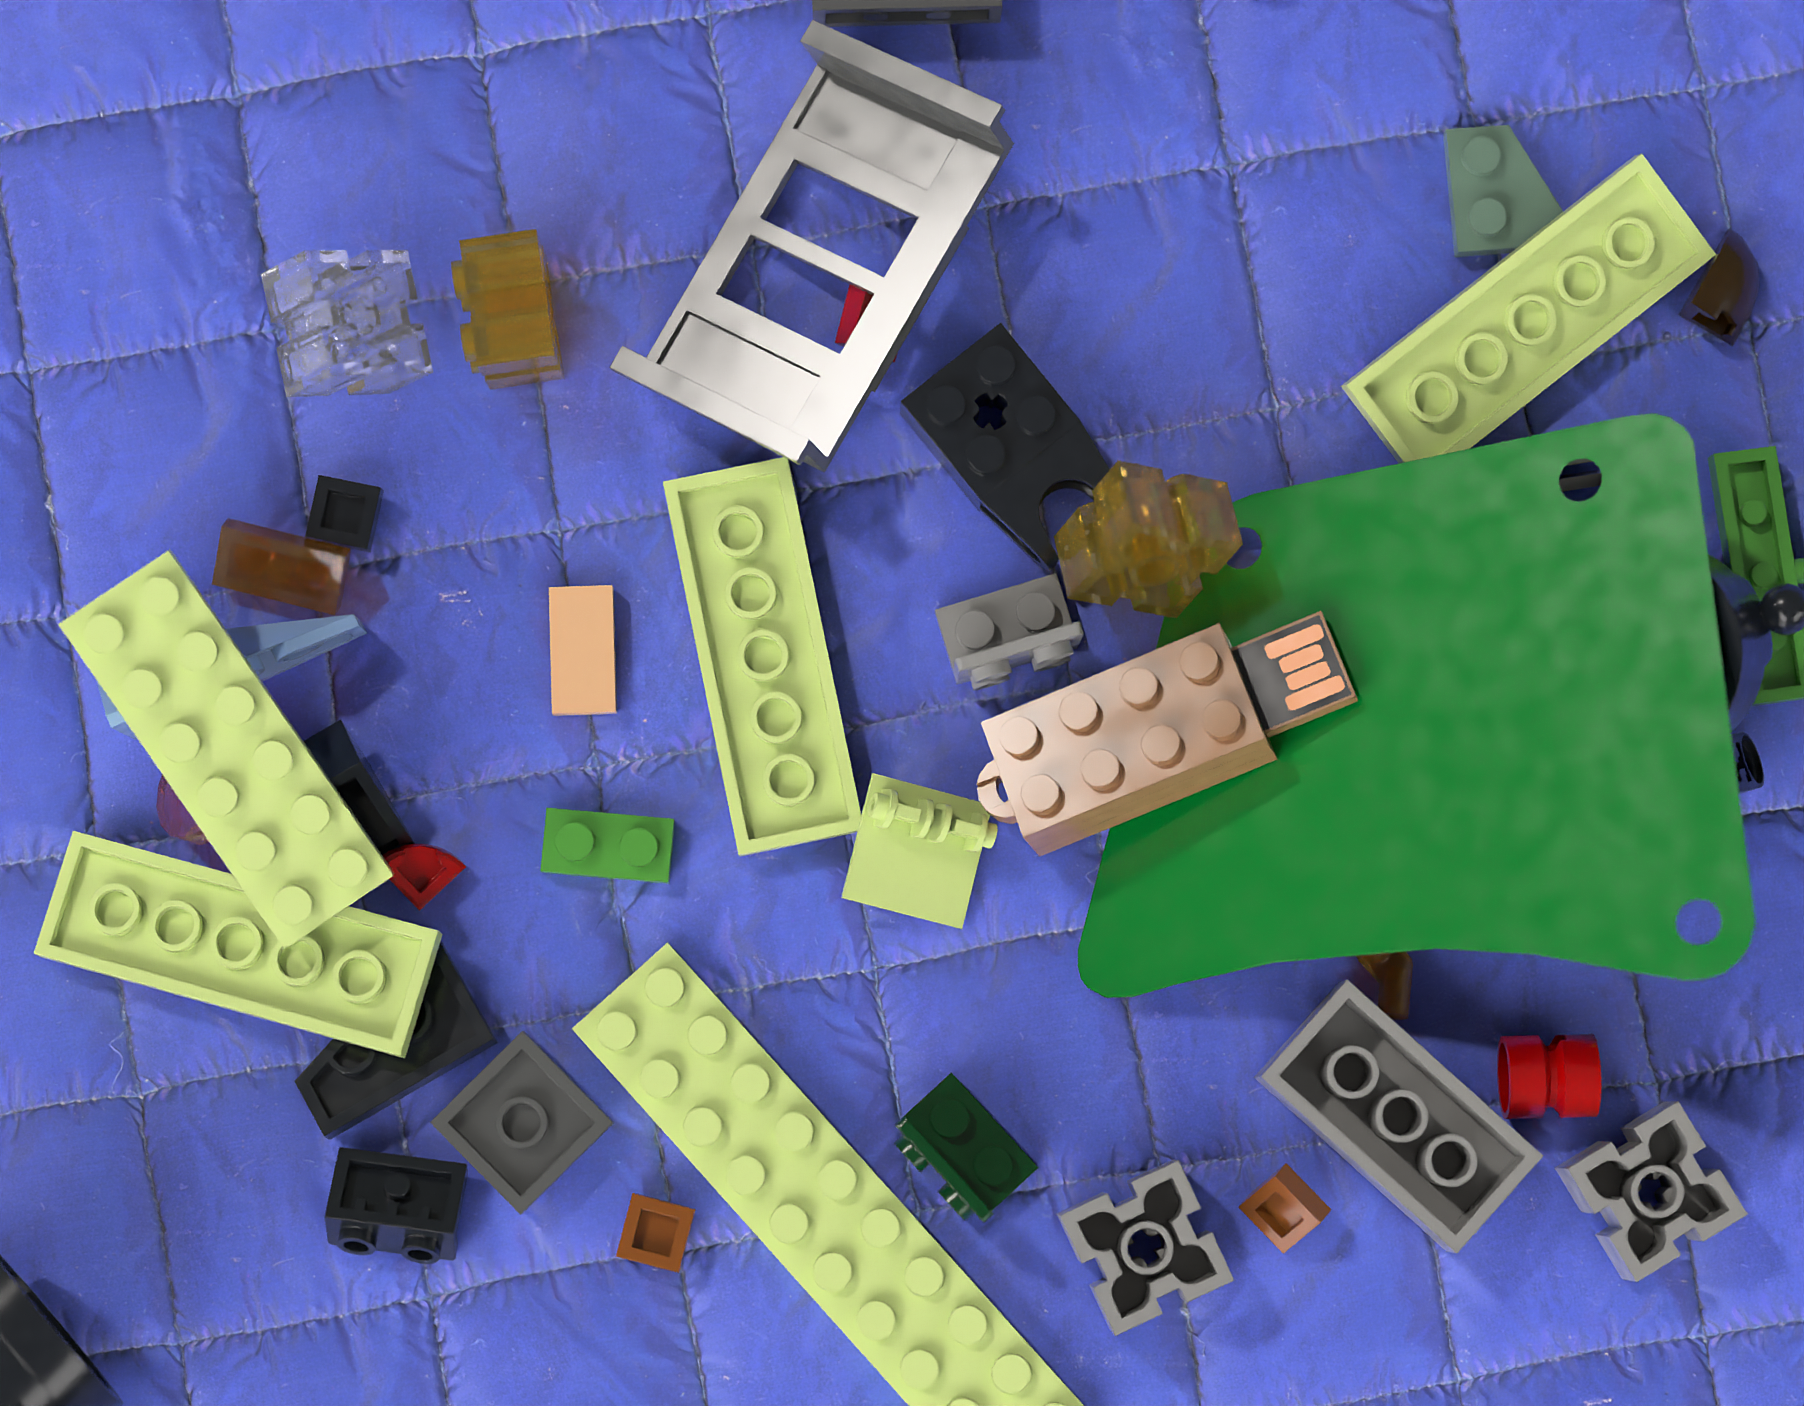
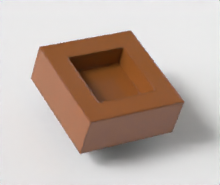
[1238,1163,1331,1254]
[616,1193,696,1273]

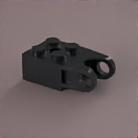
[900,323,1128,571]

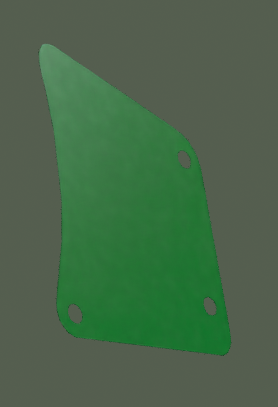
[1078,413,1756,998]

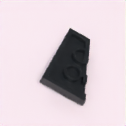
[294,941,498,1140]

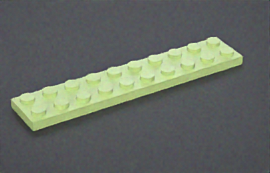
[572,942,1084,1406]

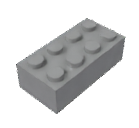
[1254,980,1543,1254]

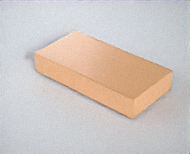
[549,585,617,716]

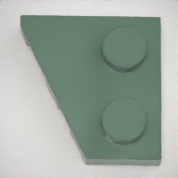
[1443,125,1563,257]

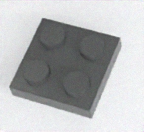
[430,1031,615,1215]

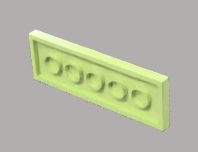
[1341,154,1716,463]
[663,457,861,857]
[58,550,394,949]
[33,831,443,1058]

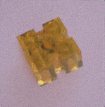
[451,229,565,390]
[1054,460,1243,618]

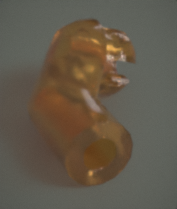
[1356,951,1413,1020]

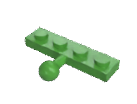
[1708,446,1804,706]

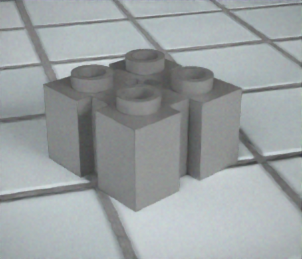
[1555,1101,1748,1282]
[1057,1159,1234,1336]

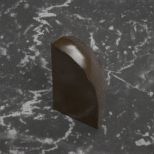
[1678,229,1760,346]

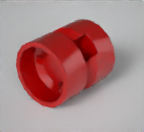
[1497,1034,1602,1119]

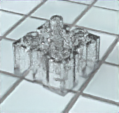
[261,250,433,397]

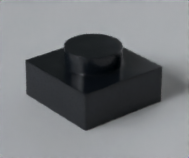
[305,475,384,553]

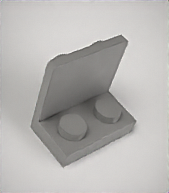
[935,573,1084,690]

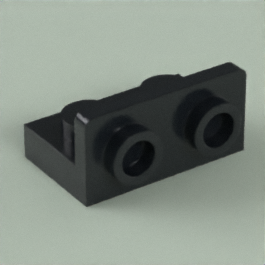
[324,1147,468,1264]

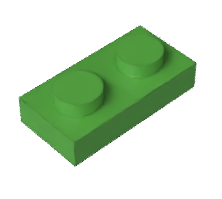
[540,808,675,884]

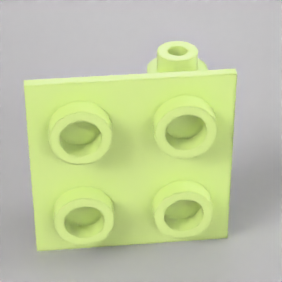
[841,773,998,929]

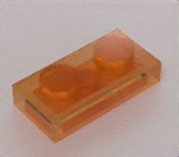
[212,518,351,615]

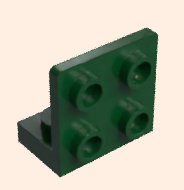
[894,1072,1038,1223]

